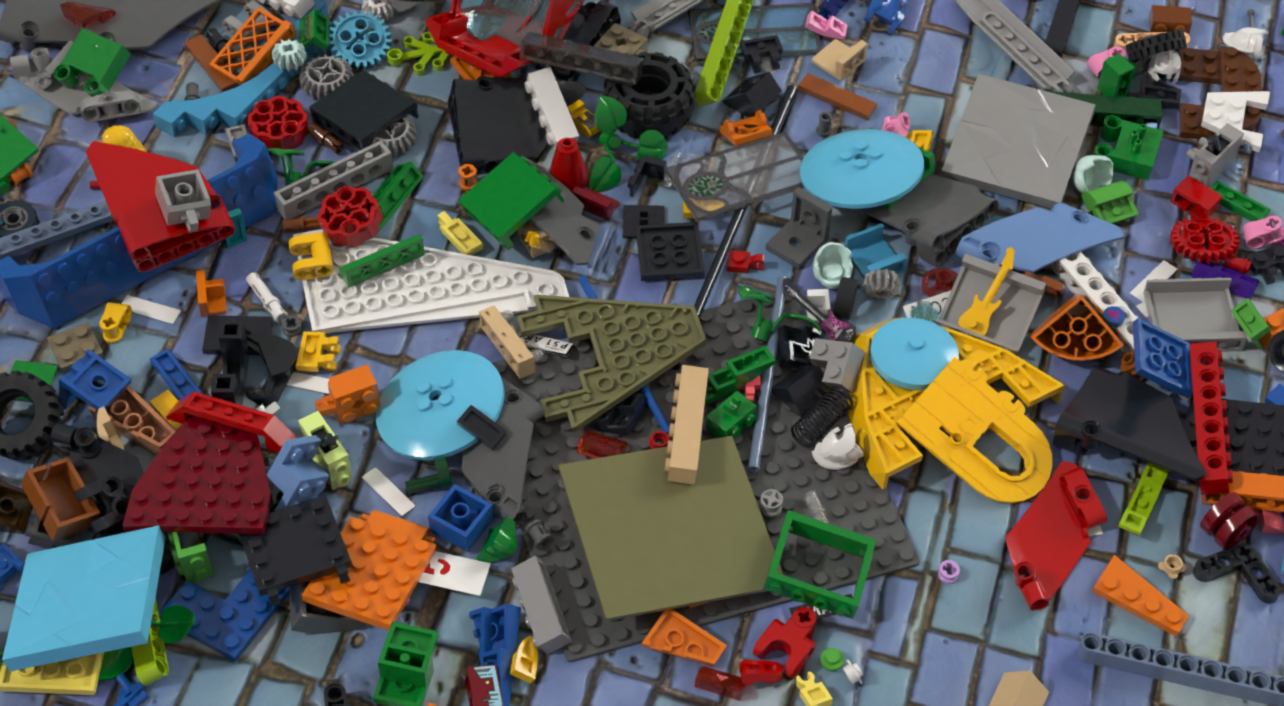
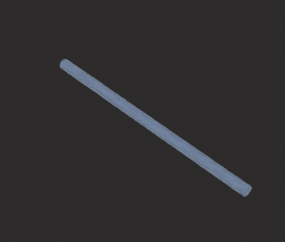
[748,276,787,473]

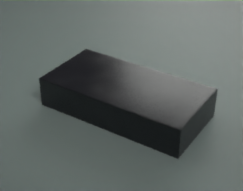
[457,405,507,451]

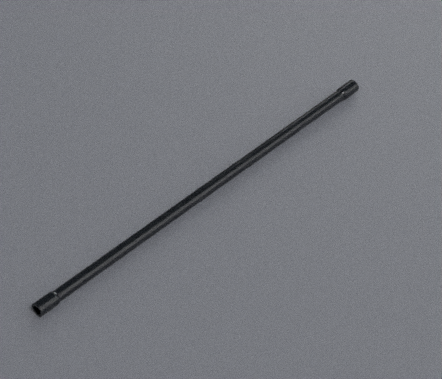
[671,85,798,370]

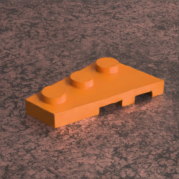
[641,609,727,667]

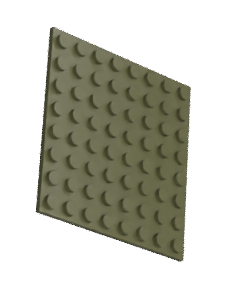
[558,436,784,621]

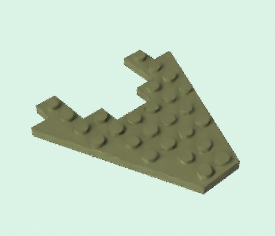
[517,295,706,433]

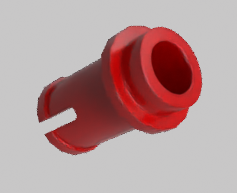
[1223,256,1252,274]

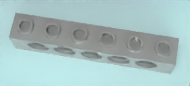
[273,141,393,220]

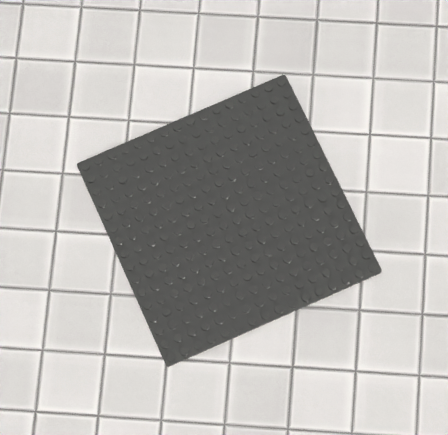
[492,292,920,662]

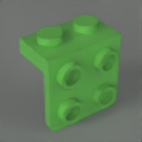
[167,532,215,582]

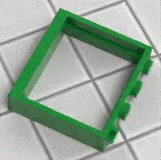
[763,510,876,619]

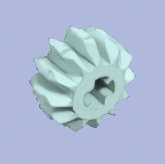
[272,38,306,72]

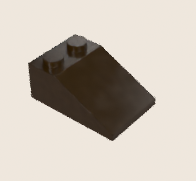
[0,481,32,534]

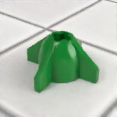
[476,516,517,563]

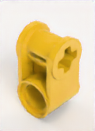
[99,302,132,343]

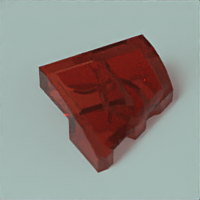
[60,2,116,28]

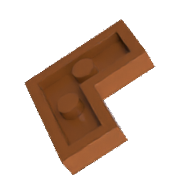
[1024,271,1067,298]

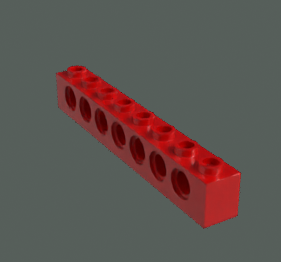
[1190,341,1233,495]

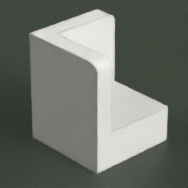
[806,289,831,323]

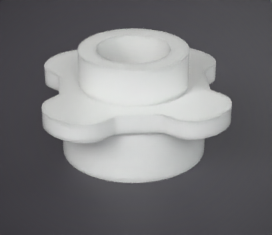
[843,659,864,684]

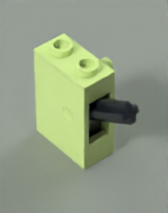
[298,411,352,490]

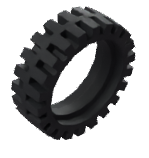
[1126,29,1187,62]

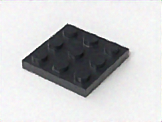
[635,222,704,281]

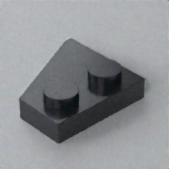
[1139,71,1181,109]

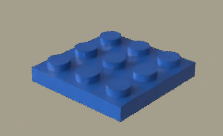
[1133,318,1193,398]

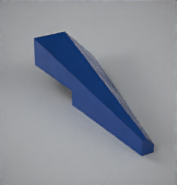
[469,603,521,706]

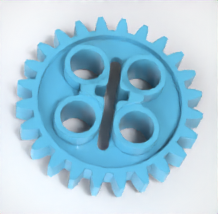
[329,9,392,71]

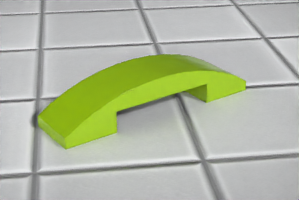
[1118,462,1169,536]

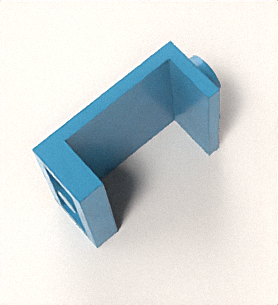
[845,223,907,278]

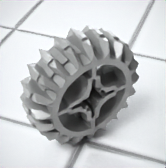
[299,54,353,100]
[369,115,417,157]

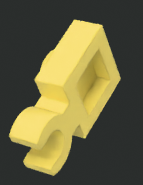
[796,671,833,706]

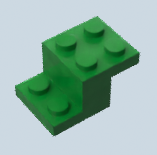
[373,622,439,706]

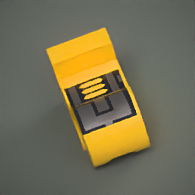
[567,99,601,138]

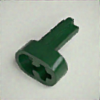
[405,457,453,495]

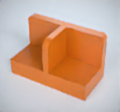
[196,270,227,317]

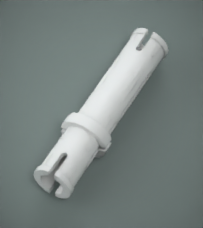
[246,272,288,323]

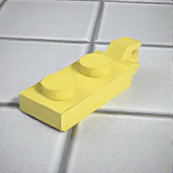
[437,211,483,255]

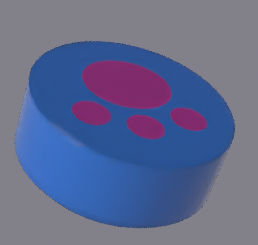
[1102,306,1125,328]

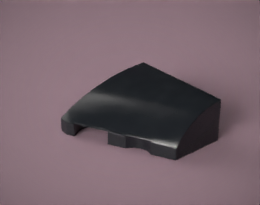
[778,325,822,368]
[589,393,649,435]

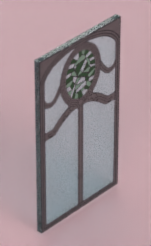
[688,3,822,62]

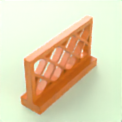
[209,7,297,85]

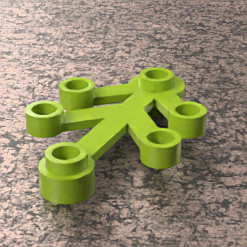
[387,32,450,76]

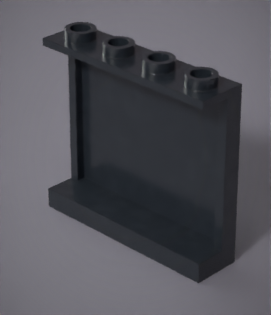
[309,70,419,151]

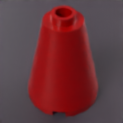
[548,138,588,192]

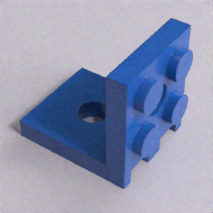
[58,349,131,411]

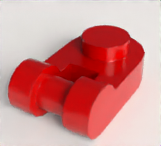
[739,660,783,686]

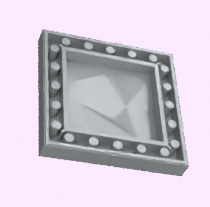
[941,74,1096,209]

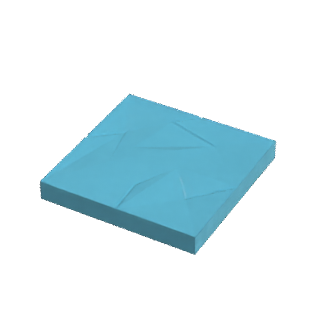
[2,525,166,671]

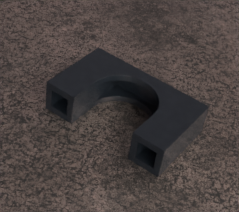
[211,321,250,406]

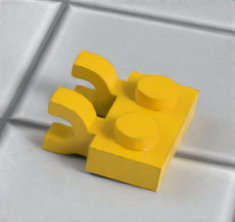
[296,332,341,372]

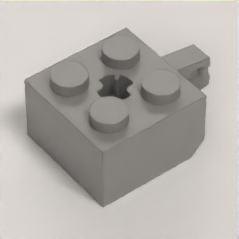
[155,169,211,232]

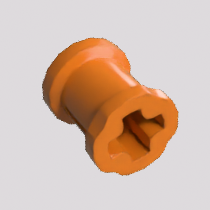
[8,162,33,187]
[458,164,477,191]

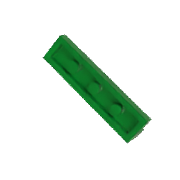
[372,161,424,231]
[338,235,425,288]

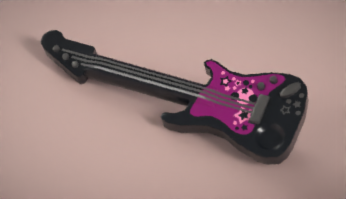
[782,278,857,342]

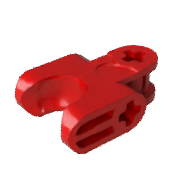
[753,607,817,679]

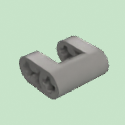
[222,0,273,45]

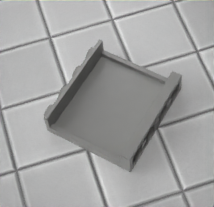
[936,254,1046,356]
[1143,277,1247,352]

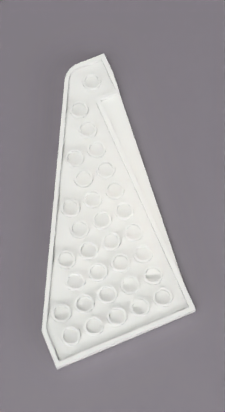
[293,229,569,334]

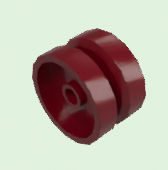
[1200,492,1260,550]

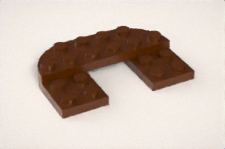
[1178,46,1262,139]

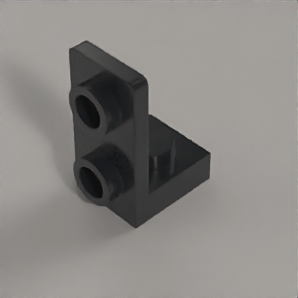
[627,155,667,197]

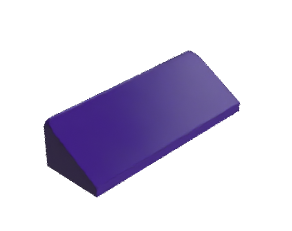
[1191,260,1259,299]

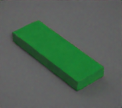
[1210,180,1271,222]

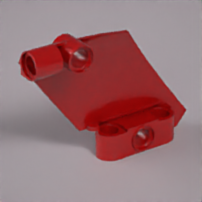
[1005,461,1108,611]

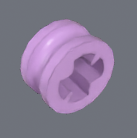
[938,560,960,584]

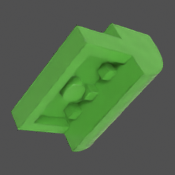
[1081,181,1139,224]

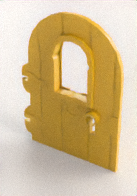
[896,356,1052,504]

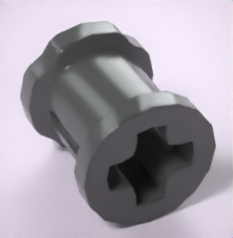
[525,519,554,550]

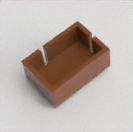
[21,457,100,542]

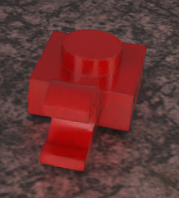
[727,250,764,273]

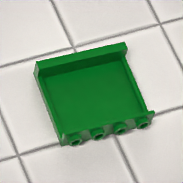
[458,152,565,251]

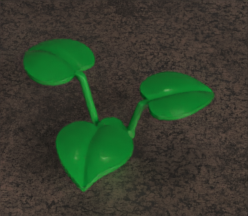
[590,96,668,192]
[267,148,335,186]
[738,285,821,342]
[99,605,195,680]

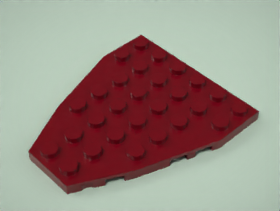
[123,415,272,534]

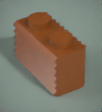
[1149,5,1192,35]

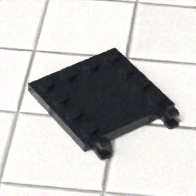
[239,495,352,607]

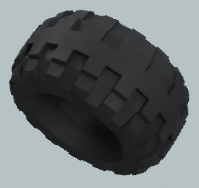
[603,52,695,139]

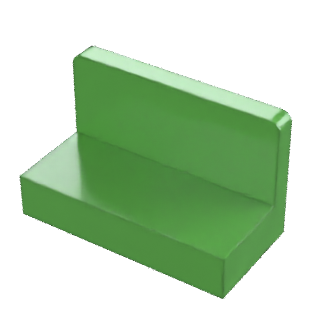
[1230,298,1271,350]

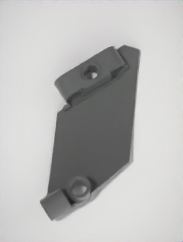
[461,377,544,529]

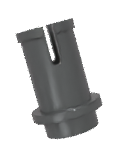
[184,82,200,100]
[816,112,832,137]

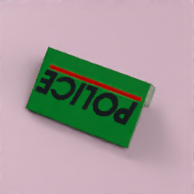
[299,9,329,50]

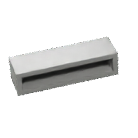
[511,556,572,654]

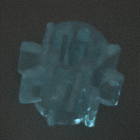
[910,301,938,322]

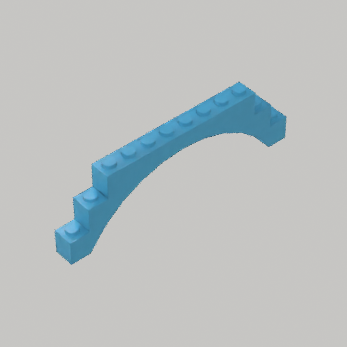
[153,0,334,137]

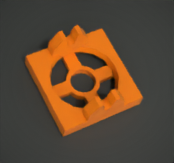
[719,110,773,146]

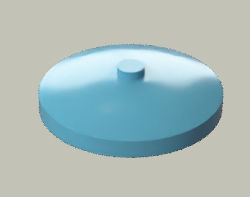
[870,318,959,390]

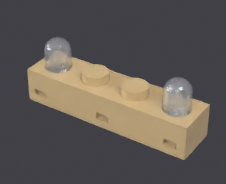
[479,306,544,379]

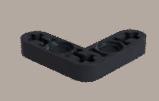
[1193,543,1281,604]

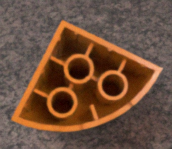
[1030,293,1124,361]

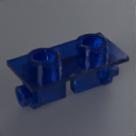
[818,0,849,20]

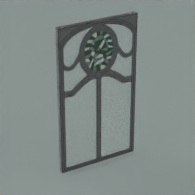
[665,131,804,222]

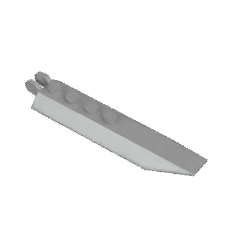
[628,0,705,37]
[954,0,1075,93]

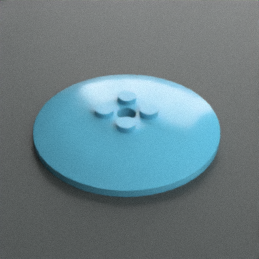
[800,129,924,209]
[376,350,505,460]

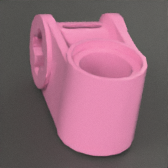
[1087,47,1126,79]
[881,112,910,137]
[1243,216,1284,249]

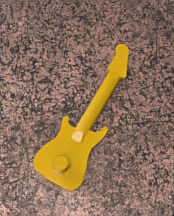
[958,247,1015,336]

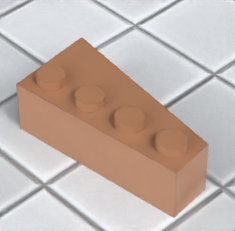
[89,386,176,455]

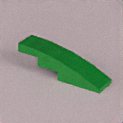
[704,345,776,406]

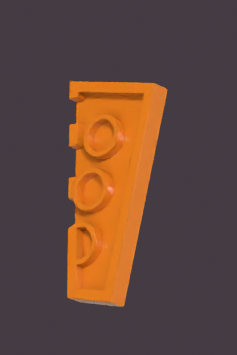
[1092,555,1189,637]

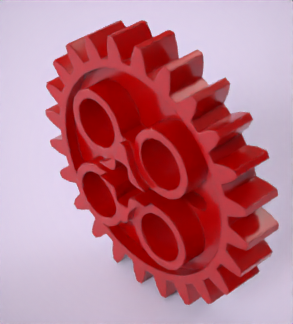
[1170,215,1240,264]

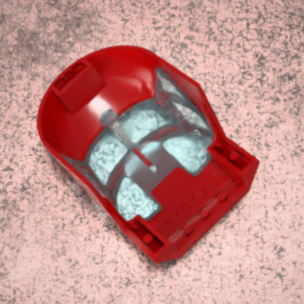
[425,0,585,77]

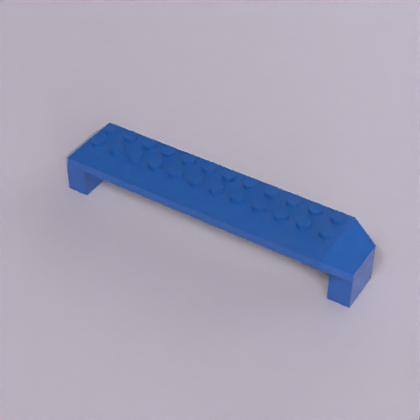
[0,133,278,329]

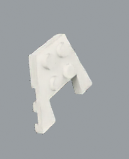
[1201,91,1270,152]

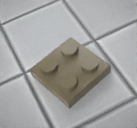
[47,322,104,373]

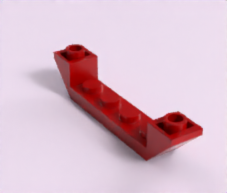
[166,391,297,453]

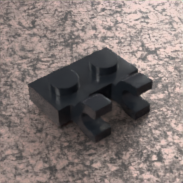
[740,35,783,73]
[1244,244,1284,285]

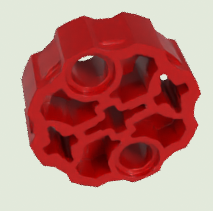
[248,96,309,149]
[318,186,383,248]

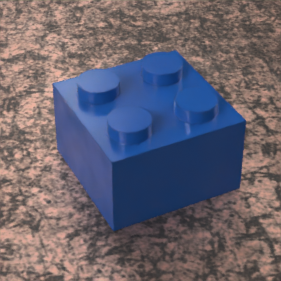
[428,484,494,552]

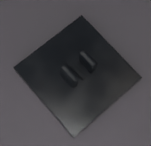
[623,205,664,239]

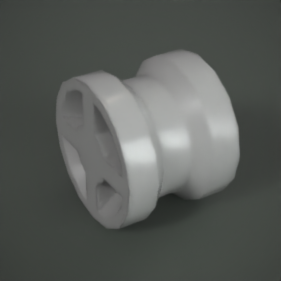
[759,489,783,518]

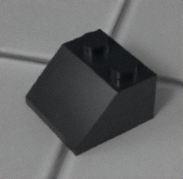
[722,72,782,117]

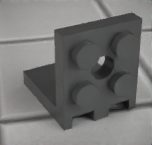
[766,187,833,269]

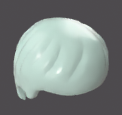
[1073,155,1113,193]
[813,242,853,290]

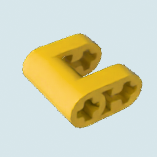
[288,233,334,280]

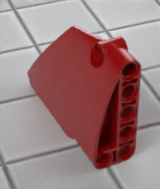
[86,141,235,272]

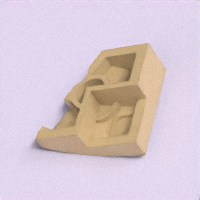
[97,406,125,450]

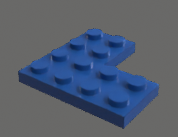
[159,569,290,662]

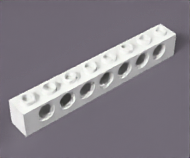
[1049,252,1139,354]

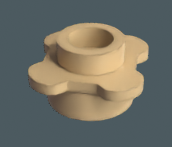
[1158,554,1186,579]

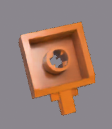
[315,364,380,425]

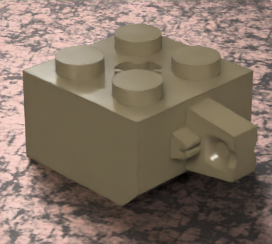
[593,23,648,70]

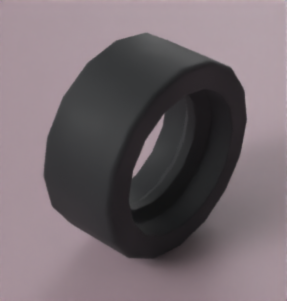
[834,277,858,320]

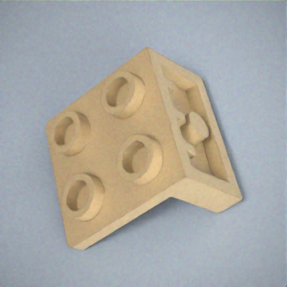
[811,39,868,81]

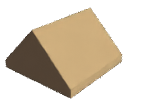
[989,670,1049,706]

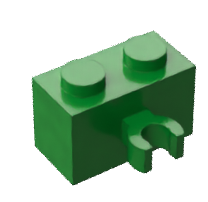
[1097,53,1138,97]
[706,391,756,439]

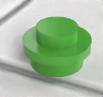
[820,648,844,672]

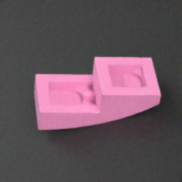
[805,11,848,39]

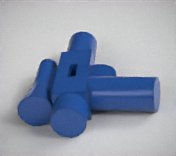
[113,673,149,706]

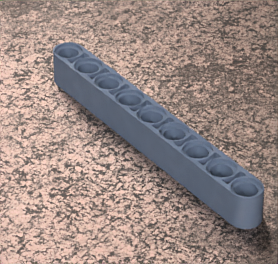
[1077,633,1284,706]

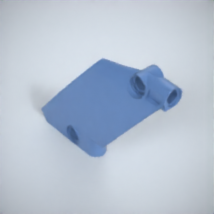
[954,203,1125,273]

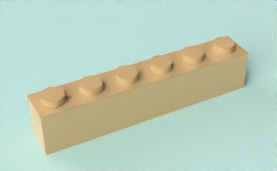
[664,365,709,485]

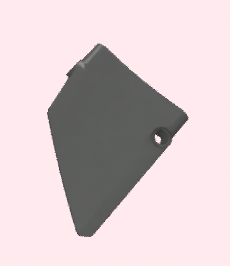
[856,174,998,267]

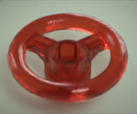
[922,268,958,297]

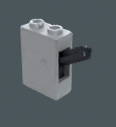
[1186,123,1244,187]

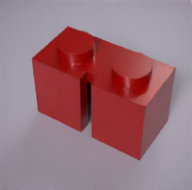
[1170,175,1222,219]

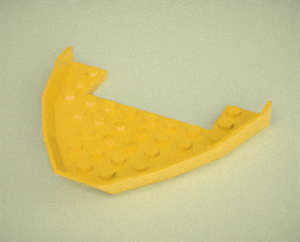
[847,317,1065,490]

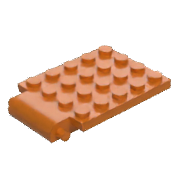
[302,510,436,631]

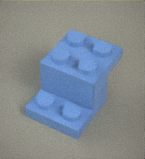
[267,435,330,511]

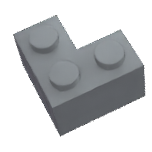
[809,338,865,393]

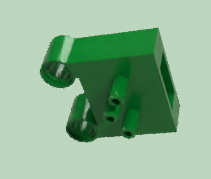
[54,28,131,97]
[1093,115,1163,181]

